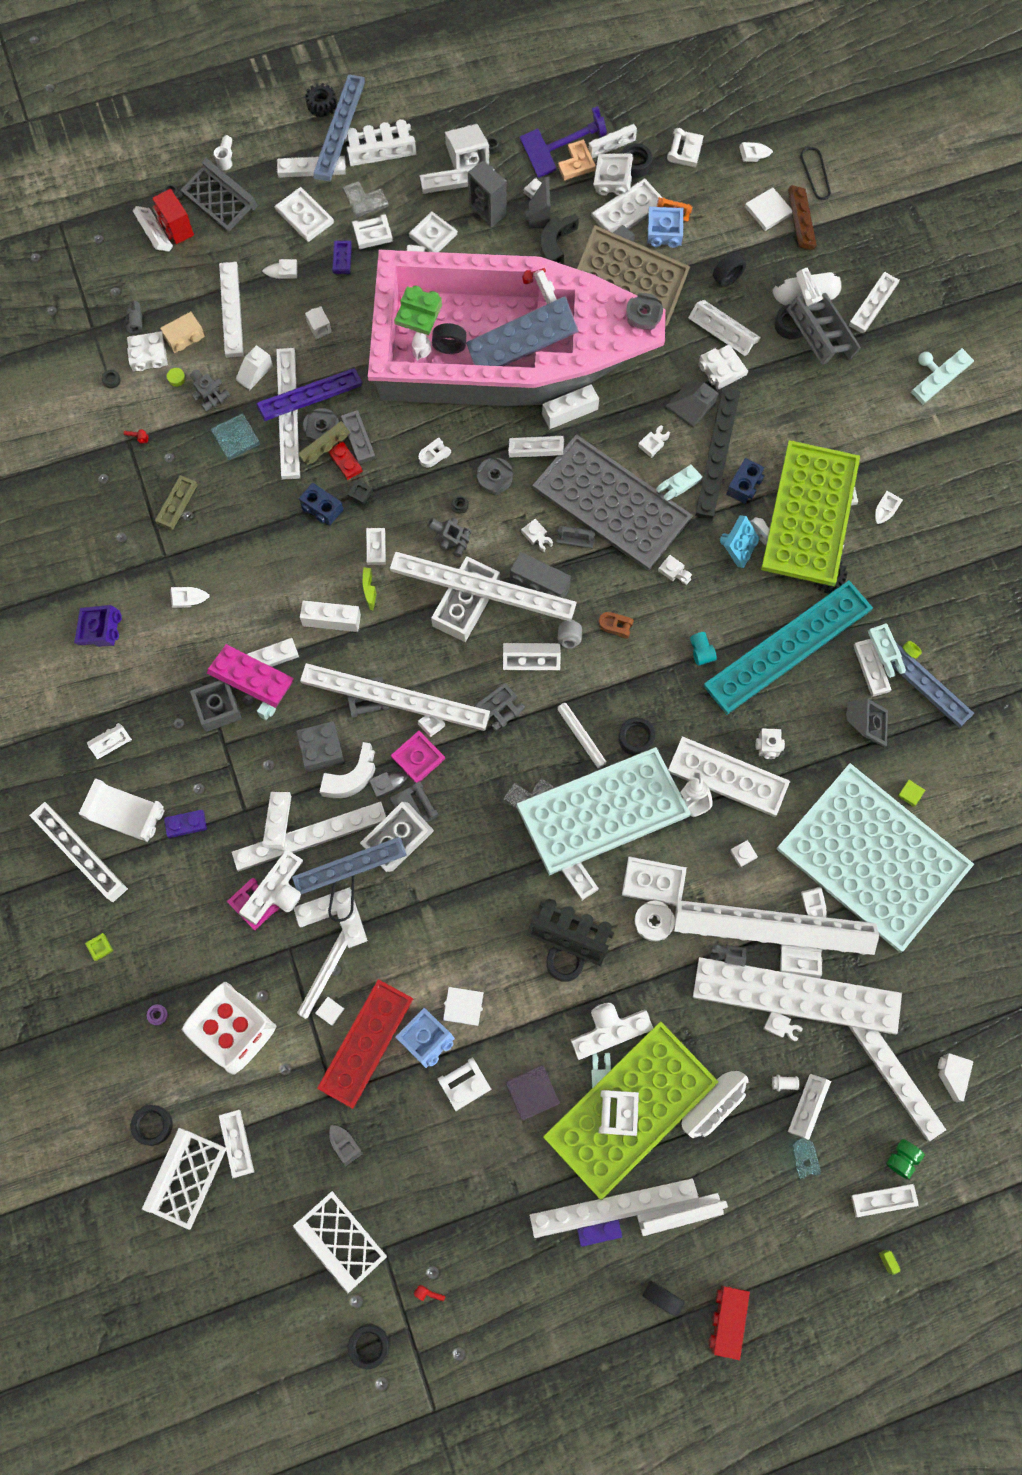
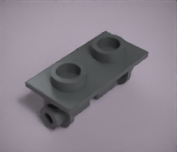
[557,526,595,548]

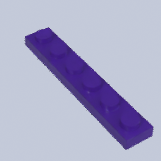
[257,368,362,421]

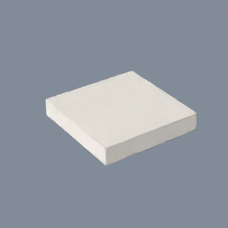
[745,188,793,231]
[409,212,457,252]

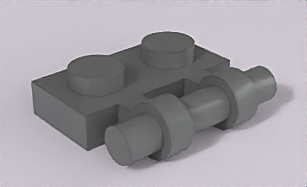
[475,683,525,731]

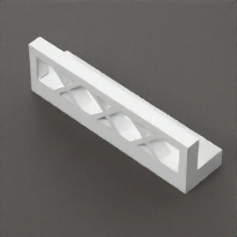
[689,300,761,356]

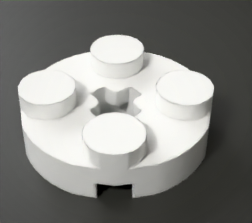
[634,901,675,941]

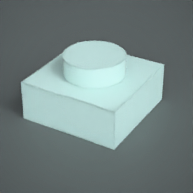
[257,702,276,721]

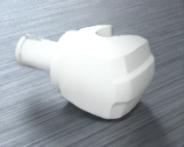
[680,770,712,817]

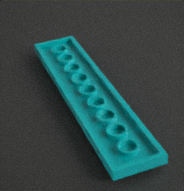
[703,580,873,715]

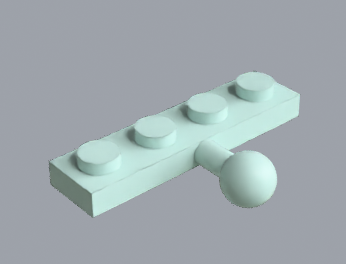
[911,349,974,405]

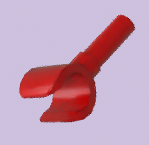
[522,268,546,284]
[124,429,148,443]
[414,1285,445,1301]

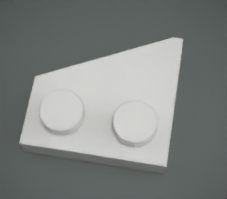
[796,268,824,307]

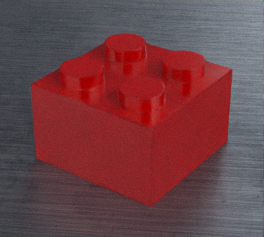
[152,189,194,244]

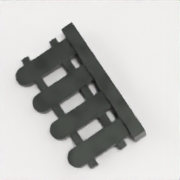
[526,899,614,967]

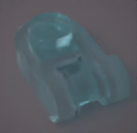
[793,1138,821,1179]

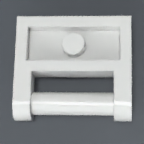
[667,128,704,167]
[352,214,393,249]
[437,1057,491,1111]
[599,1090,639,1136]

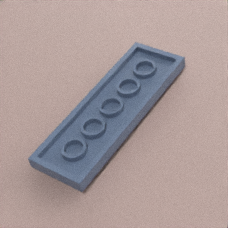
[466,296,579,366]

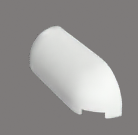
[772,273,841,305]
[682,1071,748,1138]

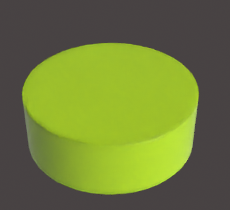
[167,368,186,387]
[902,641,922,659]

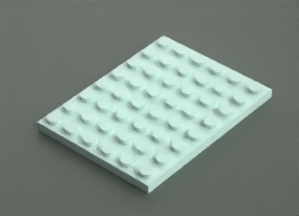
[777,763,974,953]

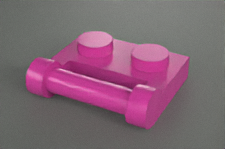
[227,878,280,931]

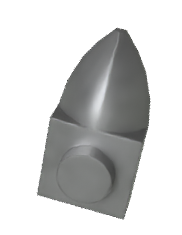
[369,772,409,799]
[329,1125,363,1166]

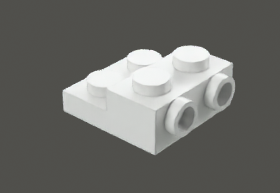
[594,154,633,195]
[127,332,168,371]
[699,344,748,390]

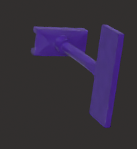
[520,106,607,178]

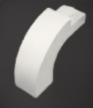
[320,742,376,798]

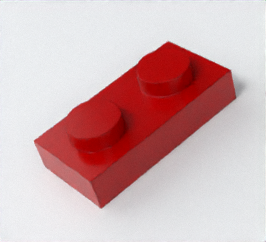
[328,441,363,481]

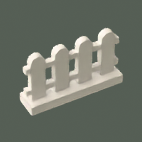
[345,120,416,166]

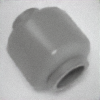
[557,620,582,648]

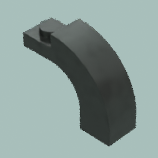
[540,214,579,264]

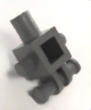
[190,369,230,412]
[427,518,472,558]

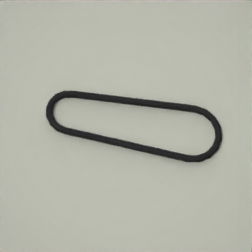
[800,147,831,200]
[328,857,355,922]

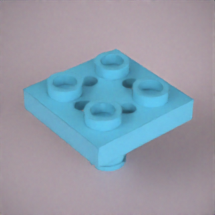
[720,515,760,568]

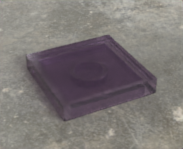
[506,1065,560,1121]

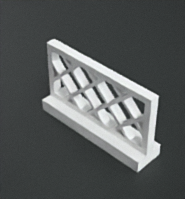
[142,1128,227,1230]
[293,1192,387,1294]
[637,1193,728,1236]

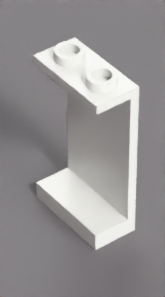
[79,779,164,842]

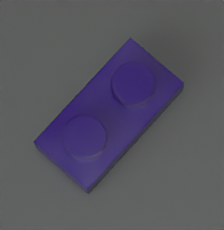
[164,809,207,838]
[577,1220,622,1247]

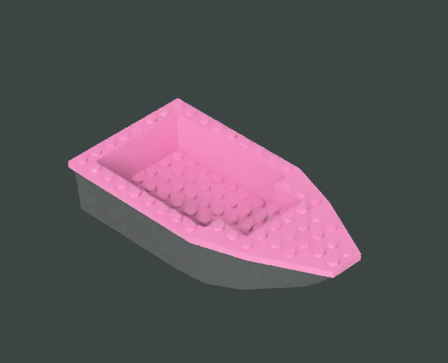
[368,250,665,406]

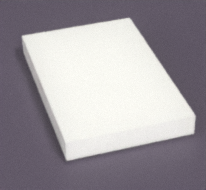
[275,187,334,242]
[622,857,687,906]

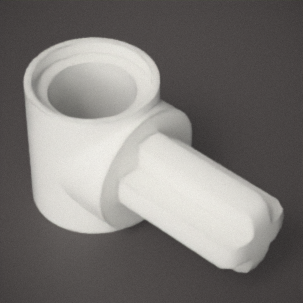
[214,135,233,170]

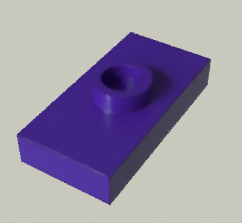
[332,241,352,274]

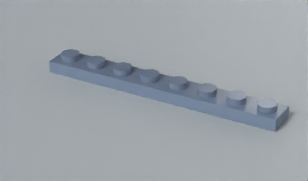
[313,75,365,181]

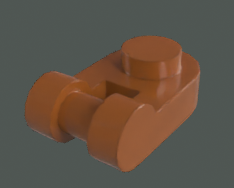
[599,612,634,639]

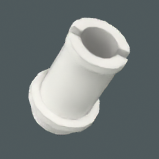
[772,1075,799,1091]

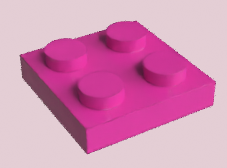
[391,731,445,783]

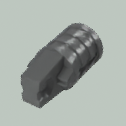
[126,301,143,334]

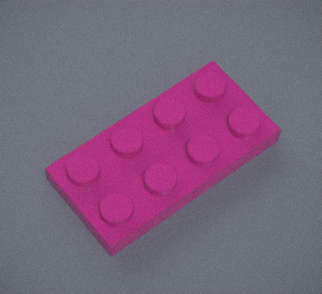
[207,644,294,708]

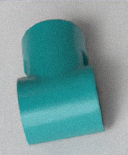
[690,632,717,666]

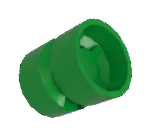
[886,1139,925,1180]

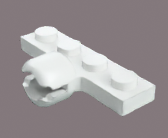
[239,850,303,926]
[570,1003,653,1060]

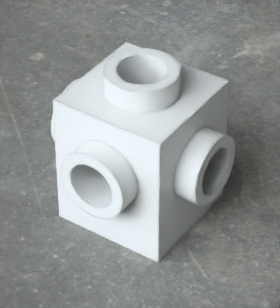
[756,728,785,759]

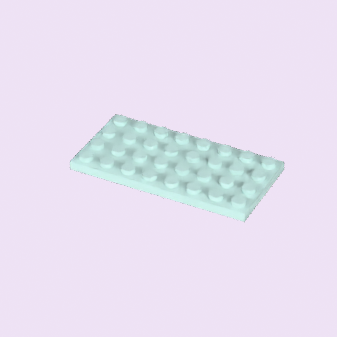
[516,747,691,875]

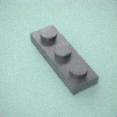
[341,410,376,464]

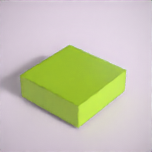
[898,780,925,807]
[85,933,113,961]
[878,1250,900,1275]

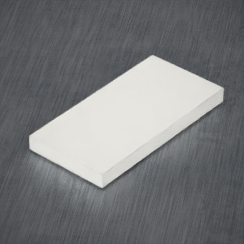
[591,179,662,233]

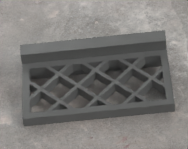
[181,158,258,232]

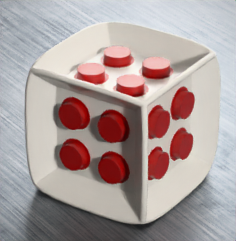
[181,982,276,1075]

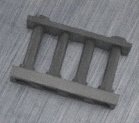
[787,293,861,364]

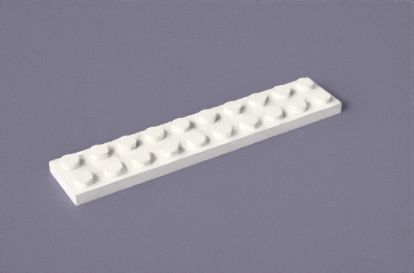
[693,957,902,1035]

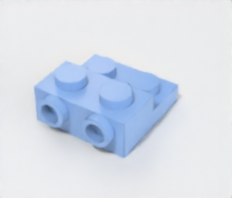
[647,207,683,248]
[396,1008,455,1068]

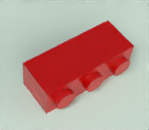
[709,1285,750,1360]

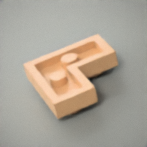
[558,140,596,180]

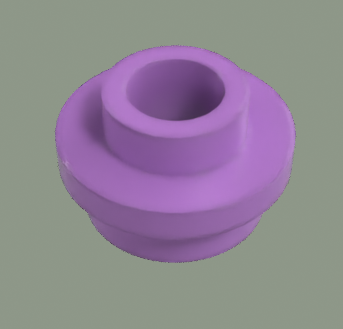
[147,1004,168,1025]

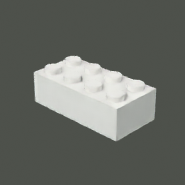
[431,556,500,642]

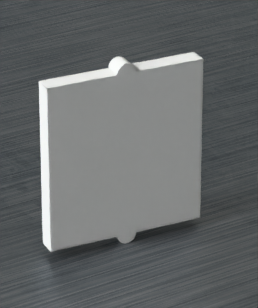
[443,987,484,1026]

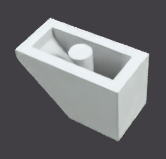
[236,345,273,391]
[938,1053,973,1103]

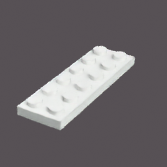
[668,736,790,817]

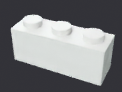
[542,384,599,429]
[300,601,361,632]
[503,643,561,670]

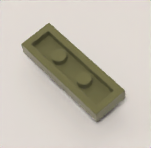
[298,421,350,465]
[155,475,198,530]

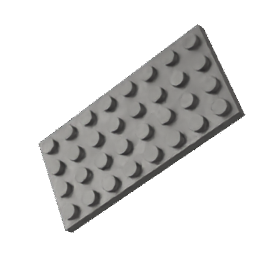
[532,434,693,571]

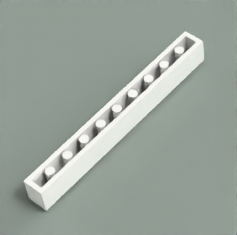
[674,900,879,955]

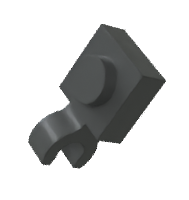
[710,945,746,967]

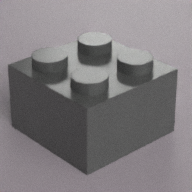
[190,680,242,732]
[296,721,345,773]

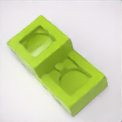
[363,567,377,611]

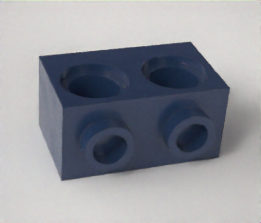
[726,458,765,504]
[299,483,343,526]

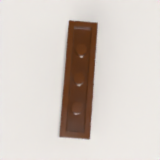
[788,185,817,250]

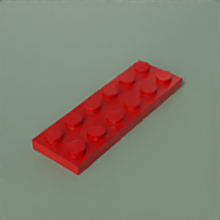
[317,979,414,1109]

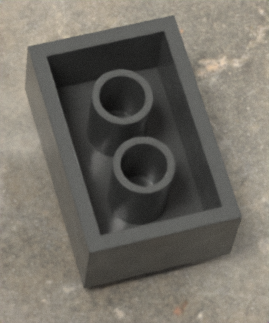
[468,160,507,227]
[510,552,571,599]

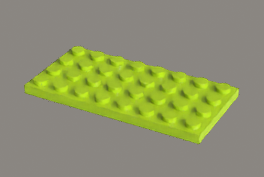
[761,440,860,586]
[543,1021,718,1200]

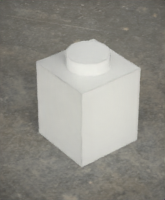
[305,306,332,339]

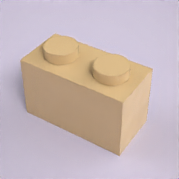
[160,312,205,353]

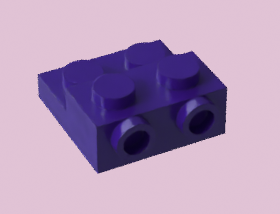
[74,605,122,647]

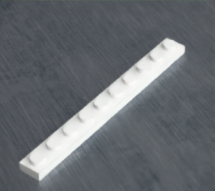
[390,552,577,622]
[300,663,490,731]

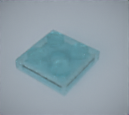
[211,413,260,460]

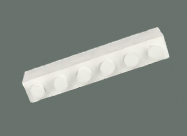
[30,802,128,902]

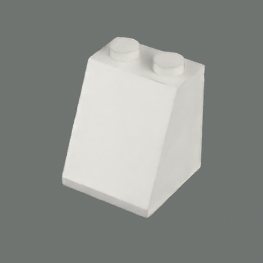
[445,124,489,170]

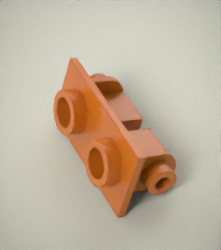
[657,197,692,222]

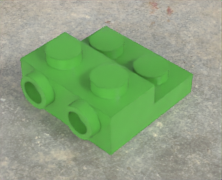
[394,285,442,336]

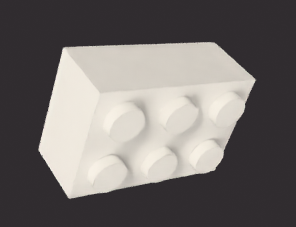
[360,802,434,872]

